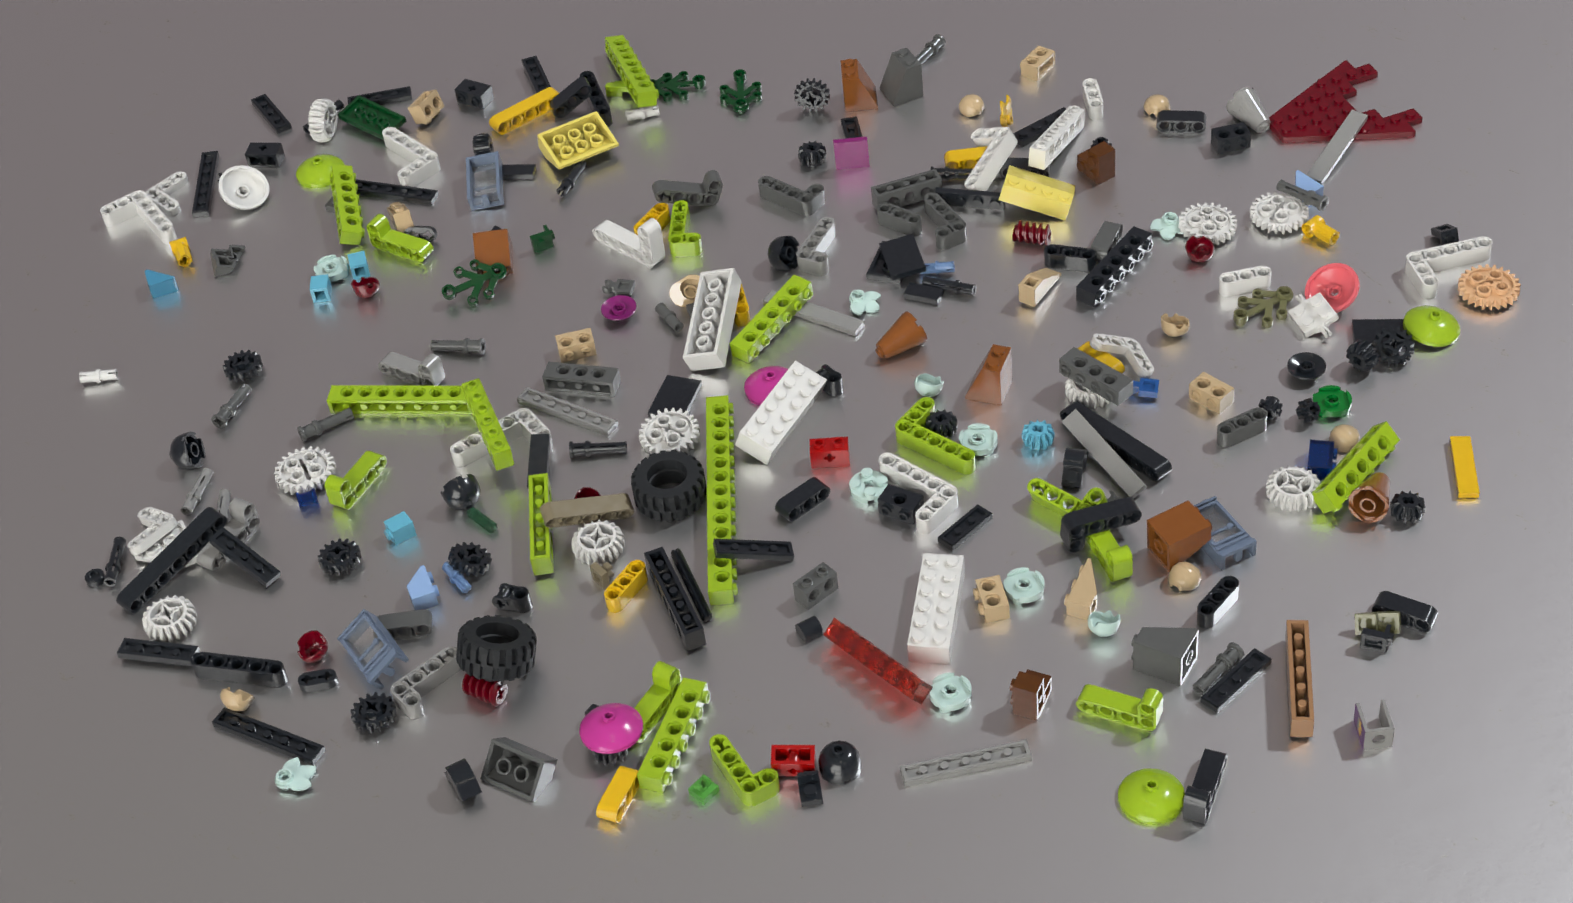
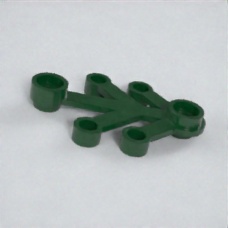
[720,69,762,113]
[650,71,706,102]
[442,259,507,307]

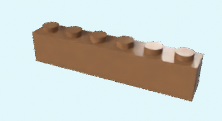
[1285,620,1314,737]

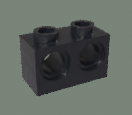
[1211,122,1251,154]

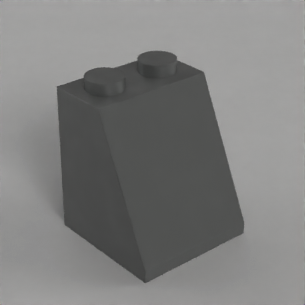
[880,48,923,106]
[1131,627,1199,686]

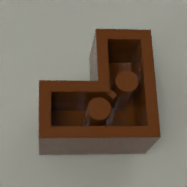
[1077,141,1115,185]
[1010,669,1052,721]

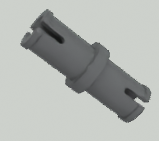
[655,303,684,332]

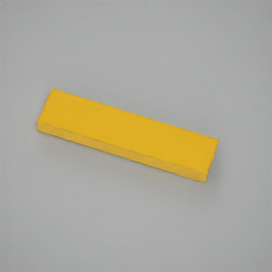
[1449,436,1480,498]

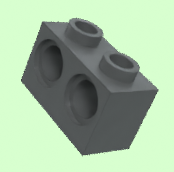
[793,562,839,610]

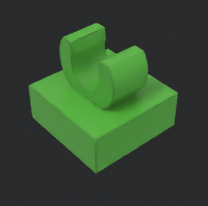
[688,774,720,805]

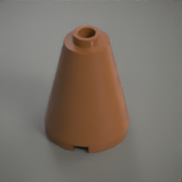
[875,311,927,359]
[1348,472,1390,523]

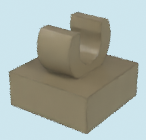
[590,562,614,589]

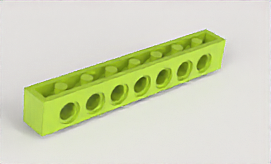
[605,35,659,108]
[327,385,471,414]

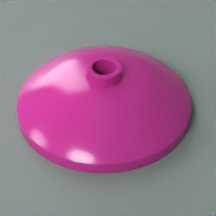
[744,366,788,406]
[579,703,643,754]

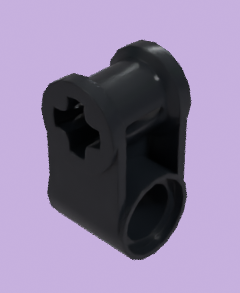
[816,364,844,396]
[492,583,533,613]

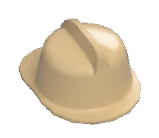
[669,275,700,307]

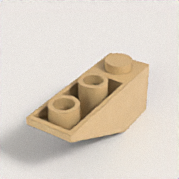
[387,202,414,233]
[1018,268,1061,307]
[1064,558,1097,620]

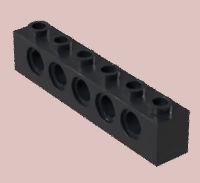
[1076,226,1153,307]
[644,547,706,651]

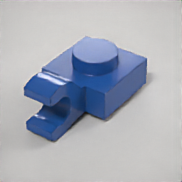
[1132,378,1159,398]

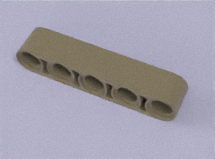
[540,493,635,528]

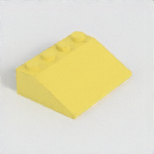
[537,111,619,170]
[999,165,1076,221]

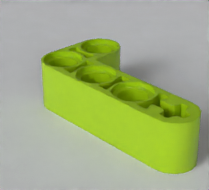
[668,200,703,257]
[366,214,434,262]
[325,451,387,510]
[1027,478,1108,516]
[1085,530,1133,582]
[634,661,682,744]
[1076,684,1163,731]
[709,734,780,807]

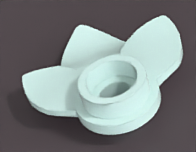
[1150,212,1184,240]
[849,289,881,315]
[275,757,317,791]

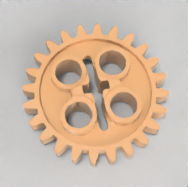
[1457,264,1521,310]

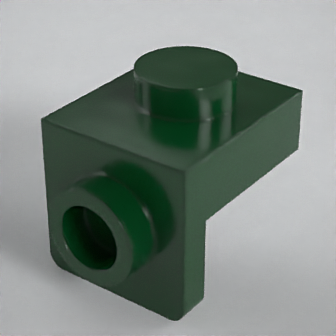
[530,225,555,253]

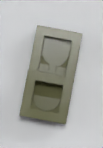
[1354,611,1401,635]

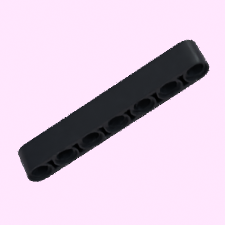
[1060,401,1172,482]
[116,507,227,614]

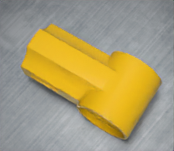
[1301,215,1340,246]
[169,237,193,267]

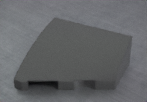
[210,245,245,277]

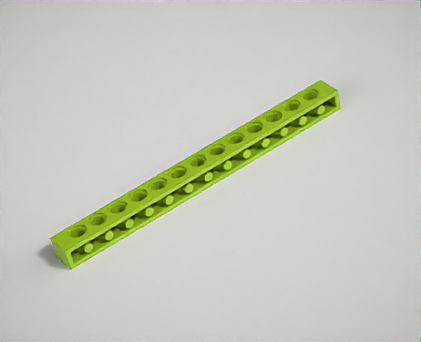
[706,395,738,606]

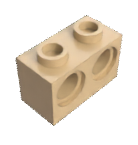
[1020,45,1055,81]
[408,89,444,125]
[555,328,597,363]
[1189,372,1234,414]
[973,575,1010,623]

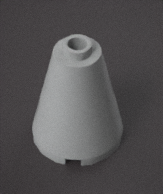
[1226,87,1271,133]

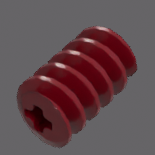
[1012,220,1051,246]
[462,674,508,707]

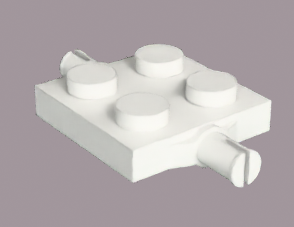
[1288,292,1339,338]

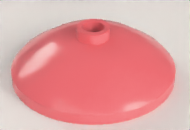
[1305,263,1360,313]

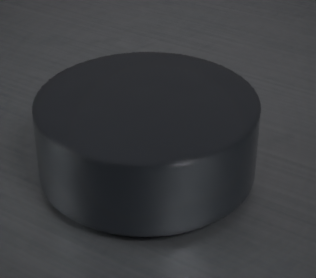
[85,569,105,587]

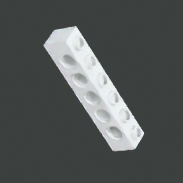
[1028,105,1086,170]

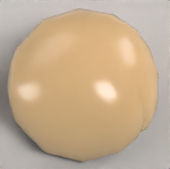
[959,94,985,117]
[1143,94,1171,117]
[1161,313,1190,337]
[1328,424,1360,453]
[1167,562,1201,592]
[220,687,255,712]

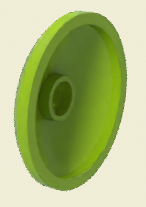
[296,154,344,188]
[1403,305,1460,347]
[1118,768,1185,825]

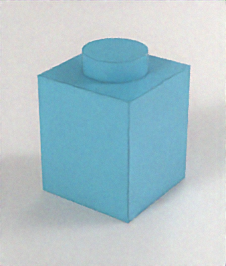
[347,251,370,280]
[310,274,332,303]
[383,511,417,546]

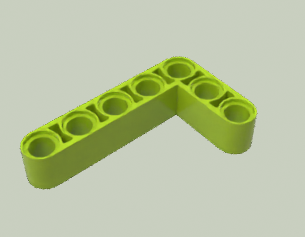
[895,397,976,475]

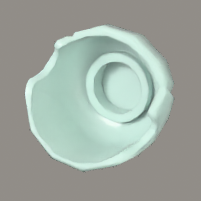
[914,373,944,397]
[1087,610,1121,637]

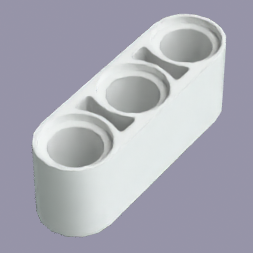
[1083,78,1103,120]
[1219,266,1271,297]

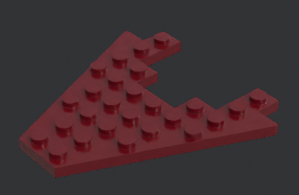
[1269,60,1423,143]

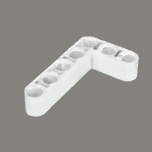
[382,127,441,187]
[964,127,1018,191]
[100,190,177,244]
[592,218,665,268]
[1405,236,1493,299]
[450,408,553,467]
[879,453,958,534]

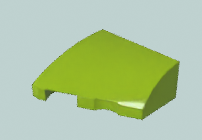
[605,80,628,97]

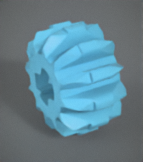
[1021,419,1055,451]

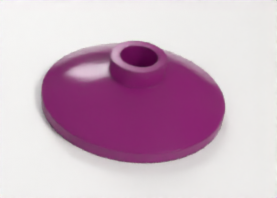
[601,295,637,321]

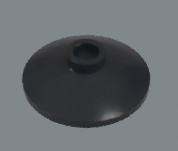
[1287,352,1326,380]

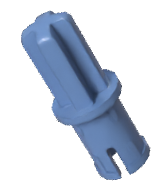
[920,261,955,275]
[442,561,471,593]

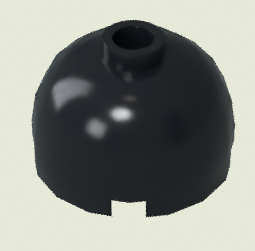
[767,236,799,271]
[169,432,205,470]
[441,474,481,510]
[818,740,862,785]

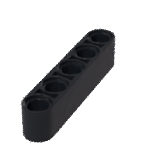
[580,71,613,127]
[190,652,288,688]

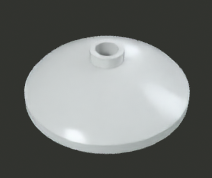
[218,165,269,210]

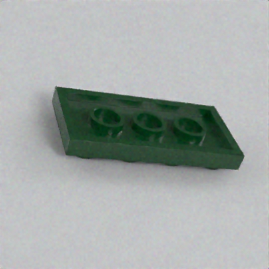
[337,96,407,140]

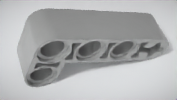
[796,217,836,276]
[378,352,445,386]
[197,498,260,572]
[390,646,461,719]

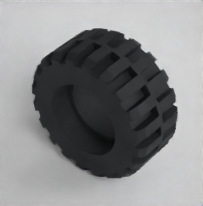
[631,450,707,522]
[456,615,537,682]

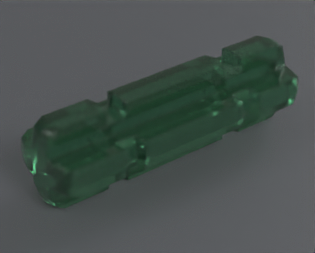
[467,507,498,533]

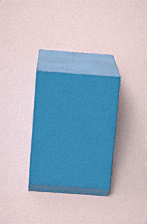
[145,269,179,299]

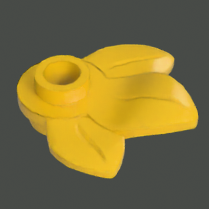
[1000,95,1013,128]

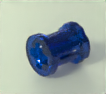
[295,488,319,509]

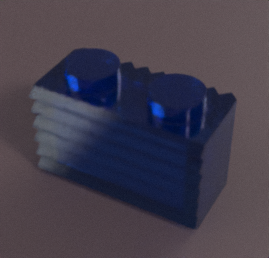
[1307,439,1338,481]

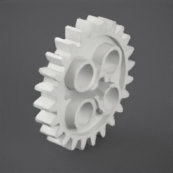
[1250,191,1309,234]
[1178,202,1237,245]
[639,408,700,454]
[274,446,336,496]

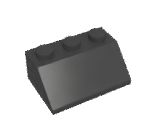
[480,737,558,802]

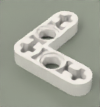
[145,171,188,216]
[1090,334,1154,379]
[127,507,177,555]

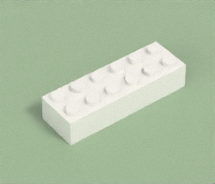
[683,268,742,371]
[735,360,827,465]
[907,553,965,665]

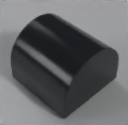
[795,616,824,643]

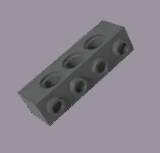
[871,169,942,210]
[1059,347,1133,406]
[542,362,621,397]

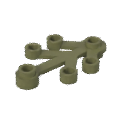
[1233,286,1294,328]

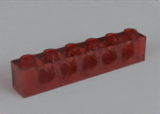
[823,618,933,705]

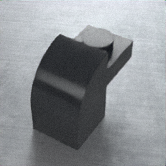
[1061,448,1088,488]
[444,758,482,802]

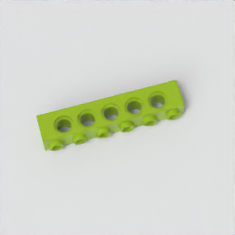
[330,164,365,245]
[729,275,813,364]
[462,378,515,471]
[1312,421,1400,513]
[529,473,554,576]
[637,677,710,793]

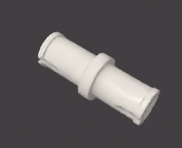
[625,105,660,121]
[79,369,118,383]

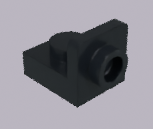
[1431,224,1459,245]
[1360,624,1394,653]
[797,770,823,807]

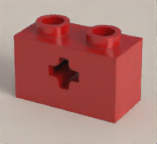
[810,436,850,469]
[771,745,816,776]

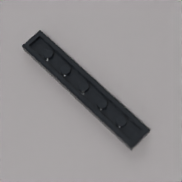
[192,151,219,218]
[355,179,439,205]
[212,707,326,766]

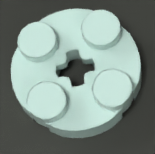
[314,255,349,283]
[959,423,998,456]
[849,468,888,503]
[1003,567,1045,605]
[929,672,972,713]

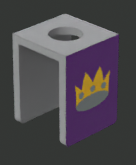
[1354,700,1395,750]

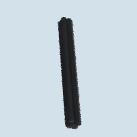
[671,548,712,622]

